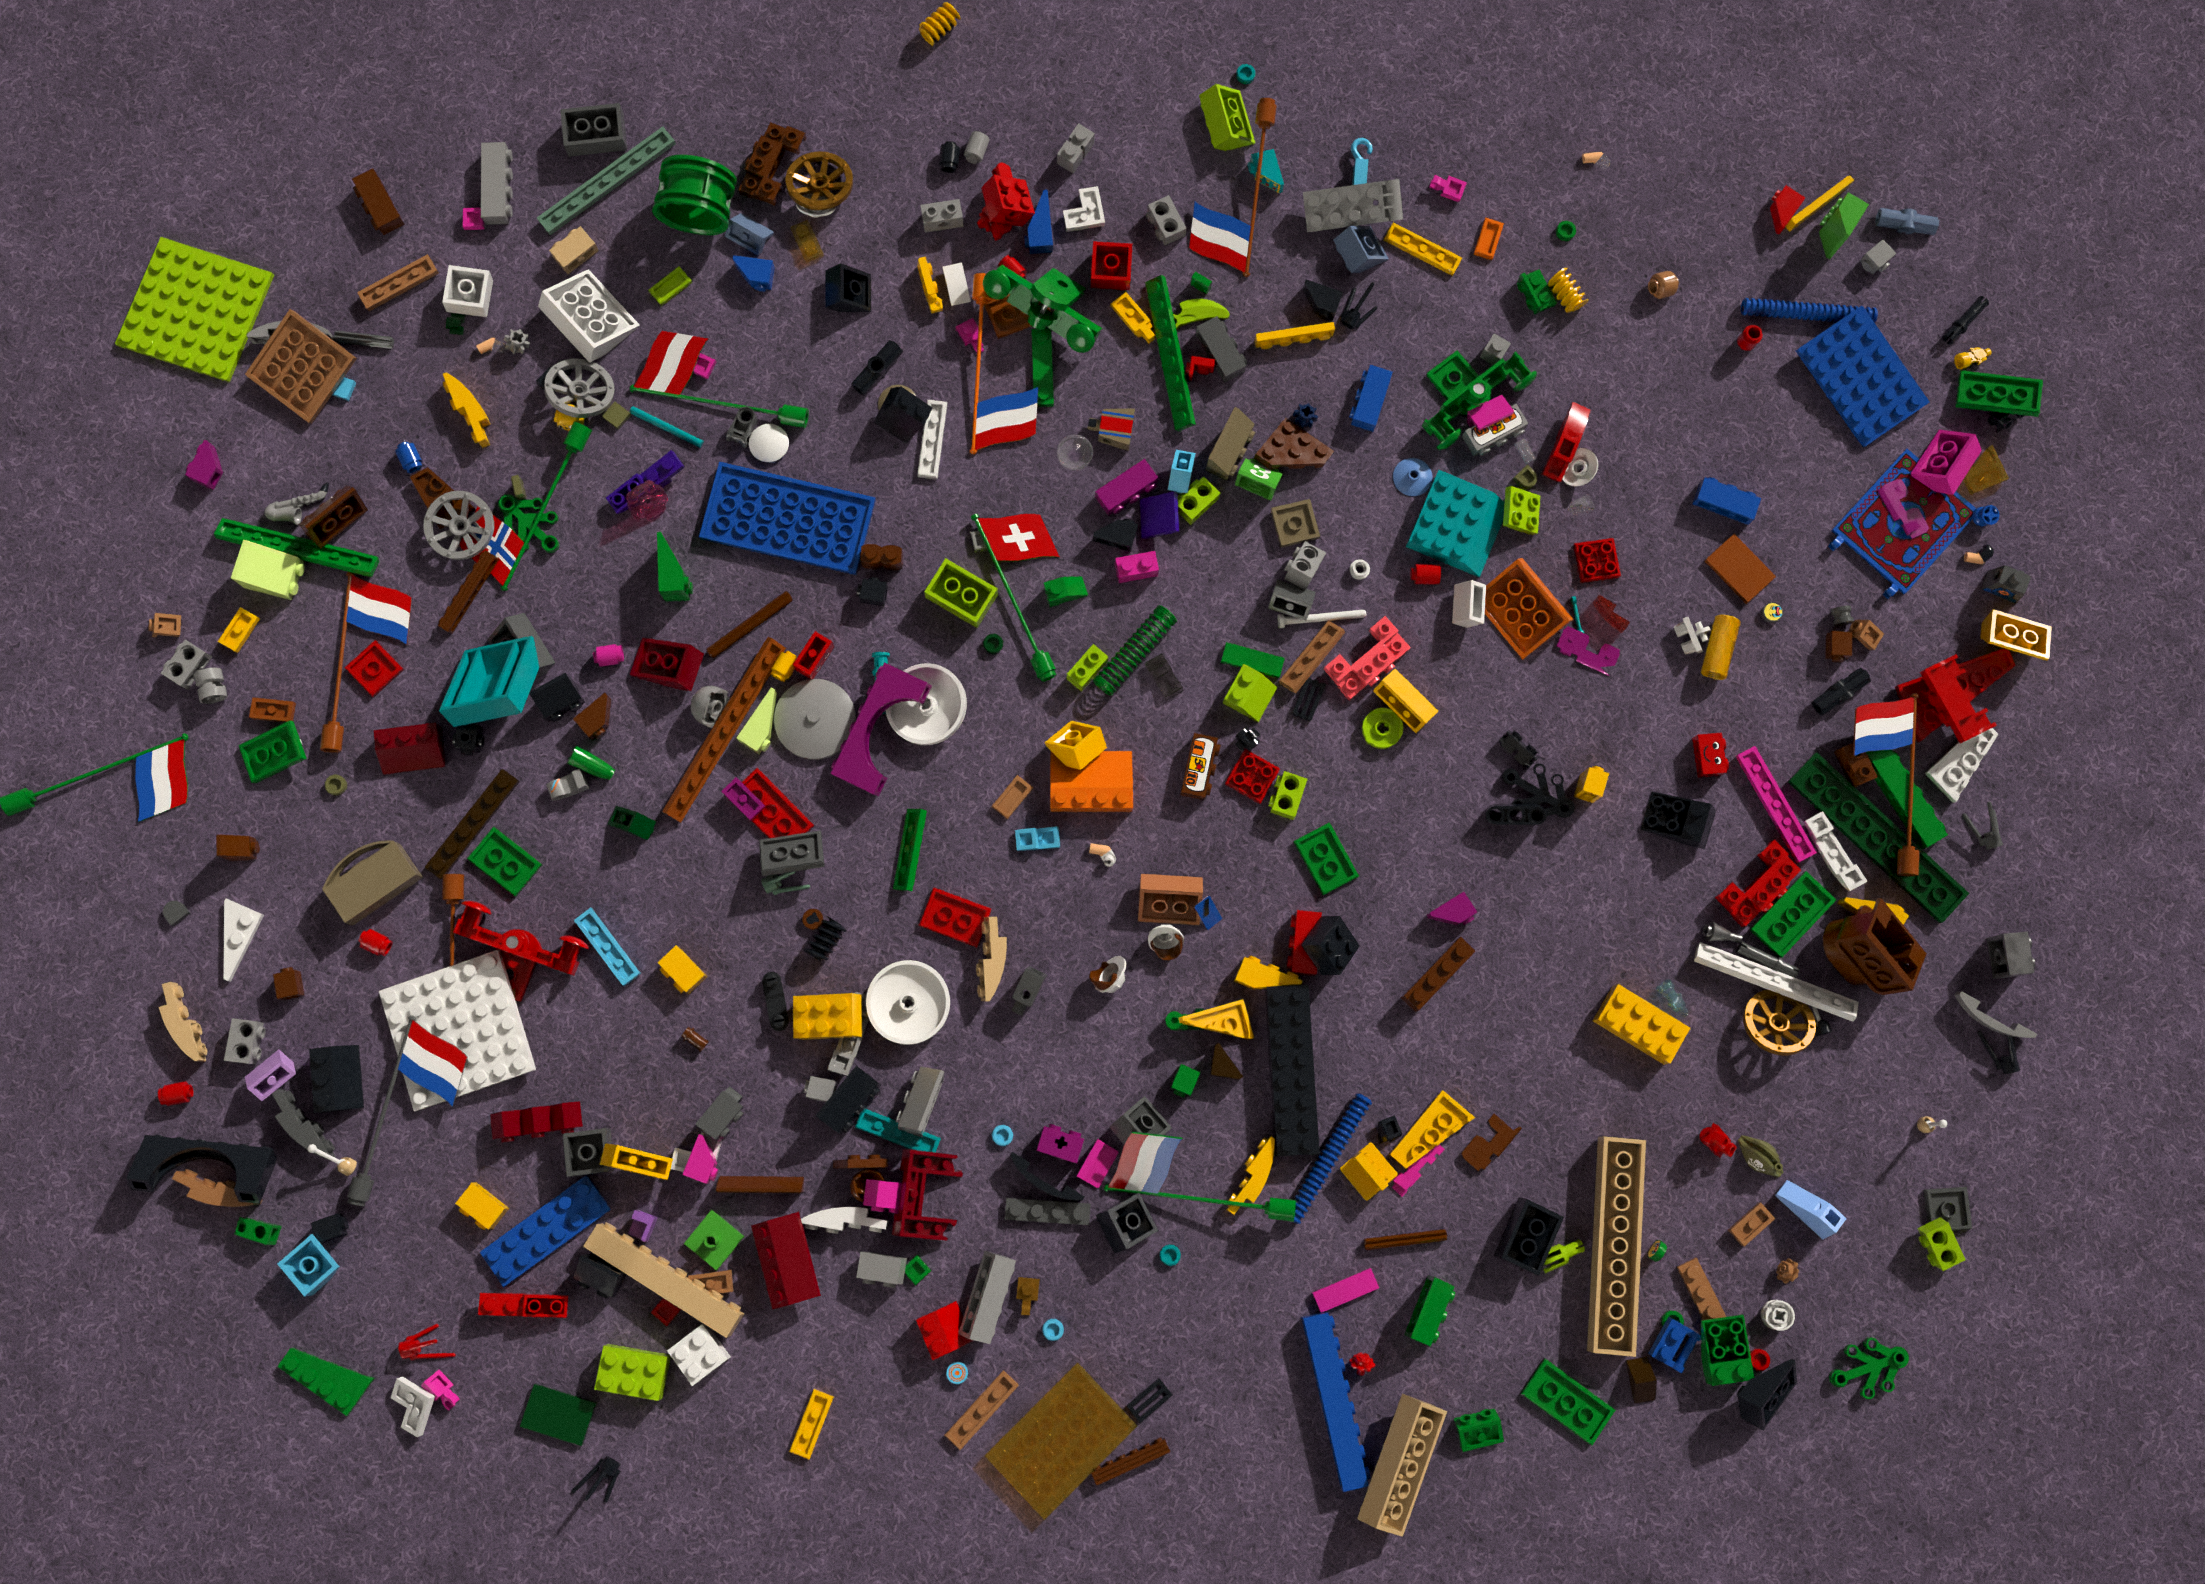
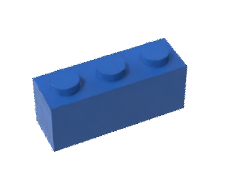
[1349,365,1393,432]
[1692,477,1761,525]

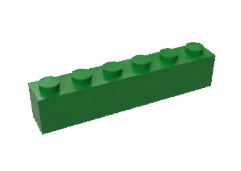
[1866,750,1948,849]

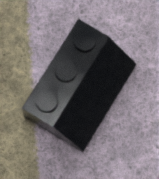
[309,1045,364,1113]
[816,1066,881,1135]
[1494,1197,1564,1276]

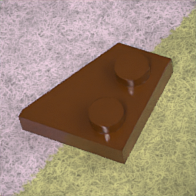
[833,1155,888,1169]

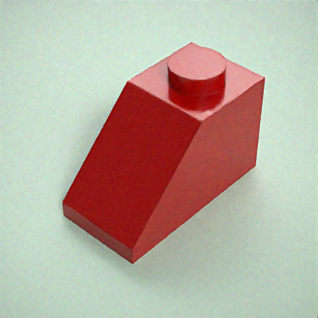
[1770,185,1805,235]

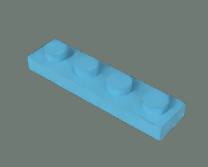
[574,908,641,987]

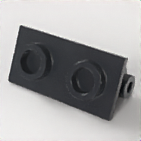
[1988,412,2025,433]
[1498,730,1539,768]

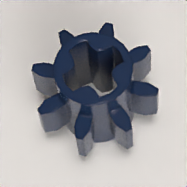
[1292,403,1318,429]

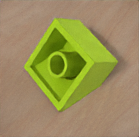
[1223,664,1277,722]

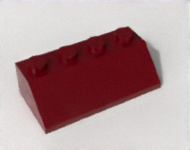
[751,1212,821,1310]

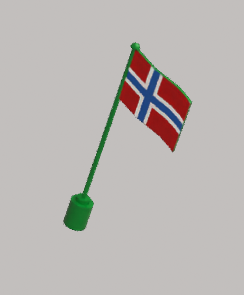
[459,421,592,591]

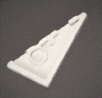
[224,899,264,982]

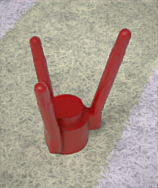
[398,1324,456,1361]

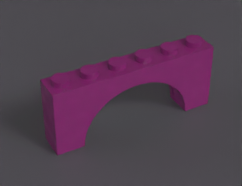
[831,662,932,796]

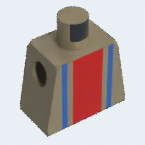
[1088,408,1135,451]

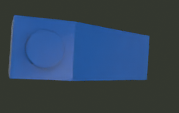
[1024,190,1053,254]

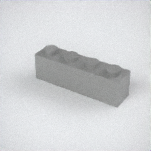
[481,142,513,225]
[959,1251,1016,1344]

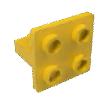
[1340,1142,1398,1201]

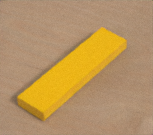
[1786,176,1854,232]
[1384,222,1462,276]

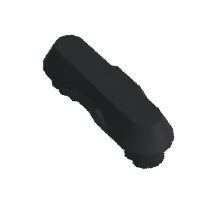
[762,972,789,1031]

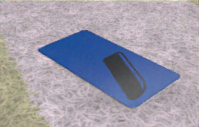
[1195,896,1222,930]

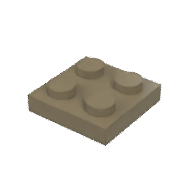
[1271,499,1320,548]

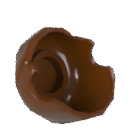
[850,1170,884,1202]

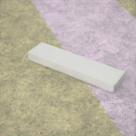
[917,400,947,479]

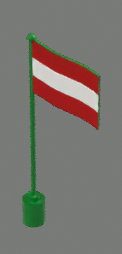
[629,331,809,428]

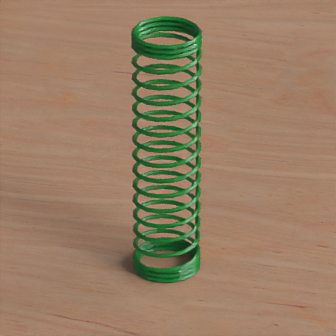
[1093,605,1177,696]

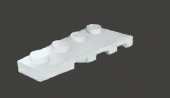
[1925,728,1998,803]

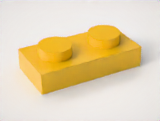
[218,607,260,653]

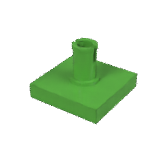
[684,1210,745,1271]

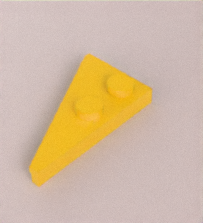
[1178,999,1254,1040]

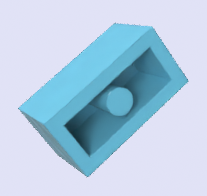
[1168,450,1196,493]

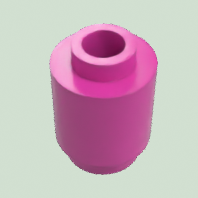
[593,644,624,667]

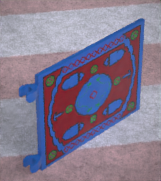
[1828,449,1976,599]

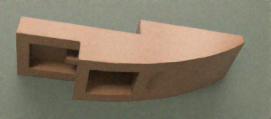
[172,1169,263,1207]

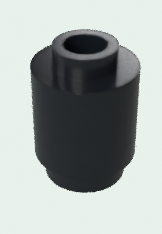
[939,141,960,173]

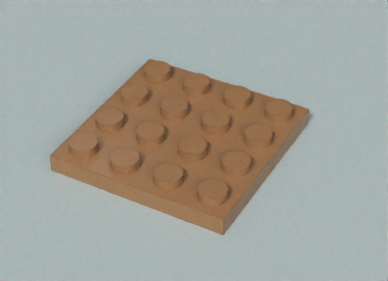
[245,309,357,423]

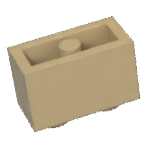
[549,226,599,274]

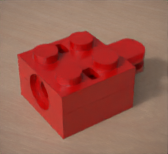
[981,163,1035,227]

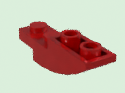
[1541,402,1590,482]
[478,1293,568,1318]

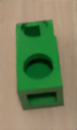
[234,1217,282,1245]

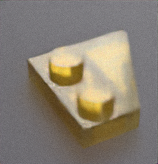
[1963,445,2009,495]

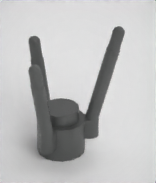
[1962,801,2003,850]

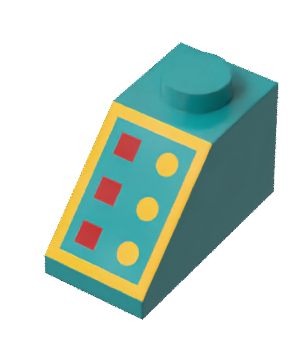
[1248,149,1284,193]

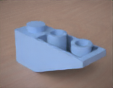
[1775,1180,1847,1239]

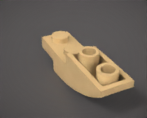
[976,917,1007,1001]
[159,982,207,1062]

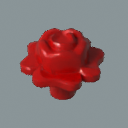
[1349,1353,1375,1376]

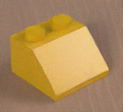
[1045,721,1107,770]

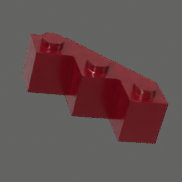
[490,1101,583,1143]

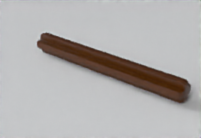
[706,591,793,658]

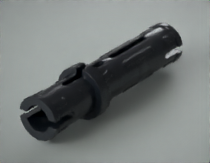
[1942,296,1989,345]

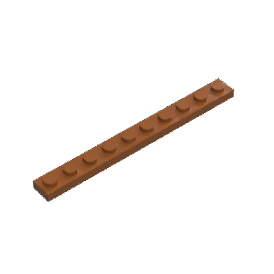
[662,637,786,823]

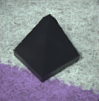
[1378,1115,1403,1144]

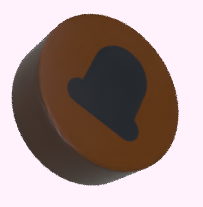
[802,909,824,930]

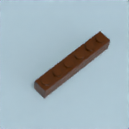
[1091,1437,1170,1486]

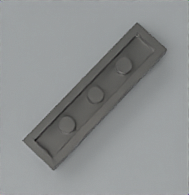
[1005,1198,1091,1225]

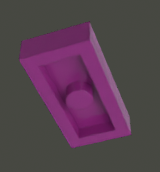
[721,777,766,821]

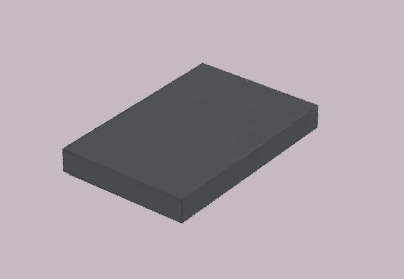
[759,830,825,876]

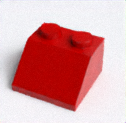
[916,1301,973,1360]

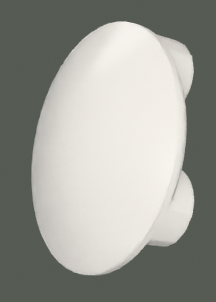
[749,424,789,463]

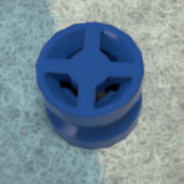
[1972,505,2000,527]

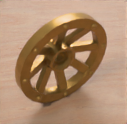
[786,151,853,210]
[1743,989,1816,1056]

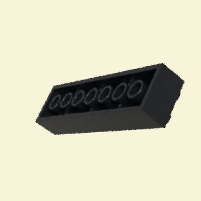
[1265,985,1320,1156]

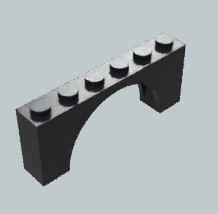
[126,1135,276,1204]

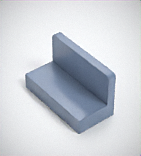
[725,213,774,255]

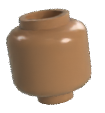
[1648,271,1679,299]

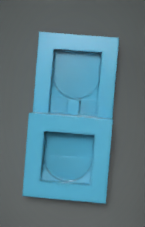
[1015,826,1060,851]

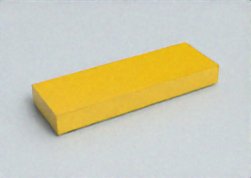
[789,1389,834,1459]

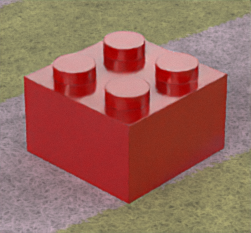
[1091,241,1133,290]

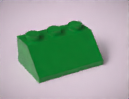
[1404,1275,1455,1347]

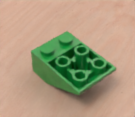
[1701,1314,1754,1386]

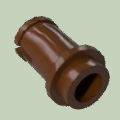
[681,1027,709,1052]

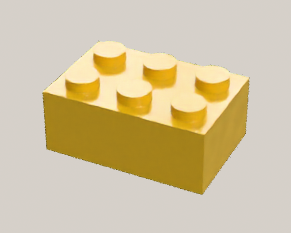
[793,993,862,1040]

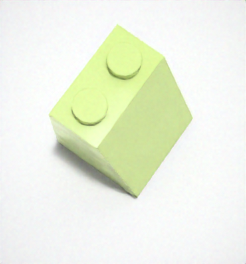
[231,540,305,600]

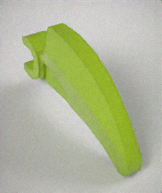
[1173,299,1230,330]

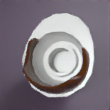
[1148,924,1184,961]
[1089,956,1126,993]

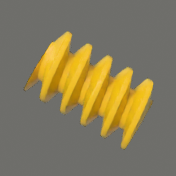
[919,2,961,46]
[1548,268,1589,313]

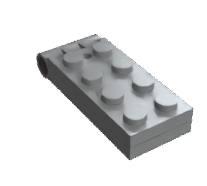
[1303,179,1403,232]

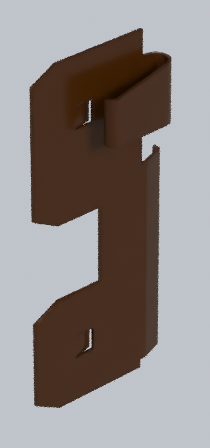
[1461,1114,1522,1171]

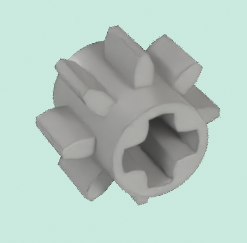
[504,329,530,355]

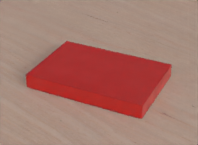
[919,888,992,948]

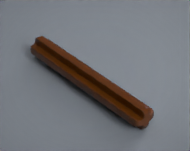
[1364,1229,1447,1250]

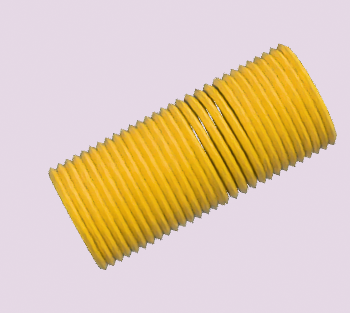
[1701,615,1741,680]

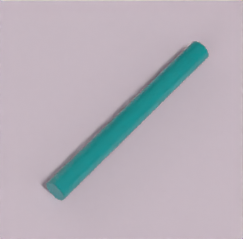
[629,406,704,448]

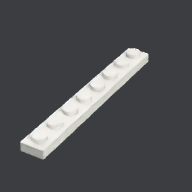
[1694,942,1859,1022]

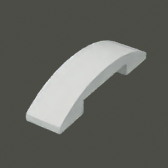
[1804,811,1868,892]

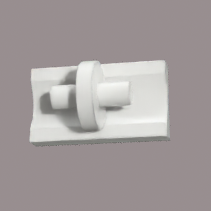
[1674,617,1711,655]

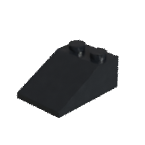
[1737,1359,1797,1431]

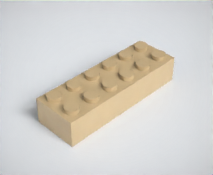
[1357,1394,1447,1537]

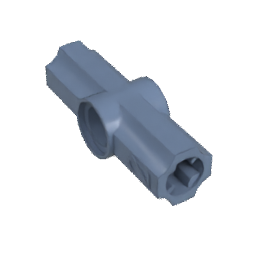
[1875,208,1939,236]

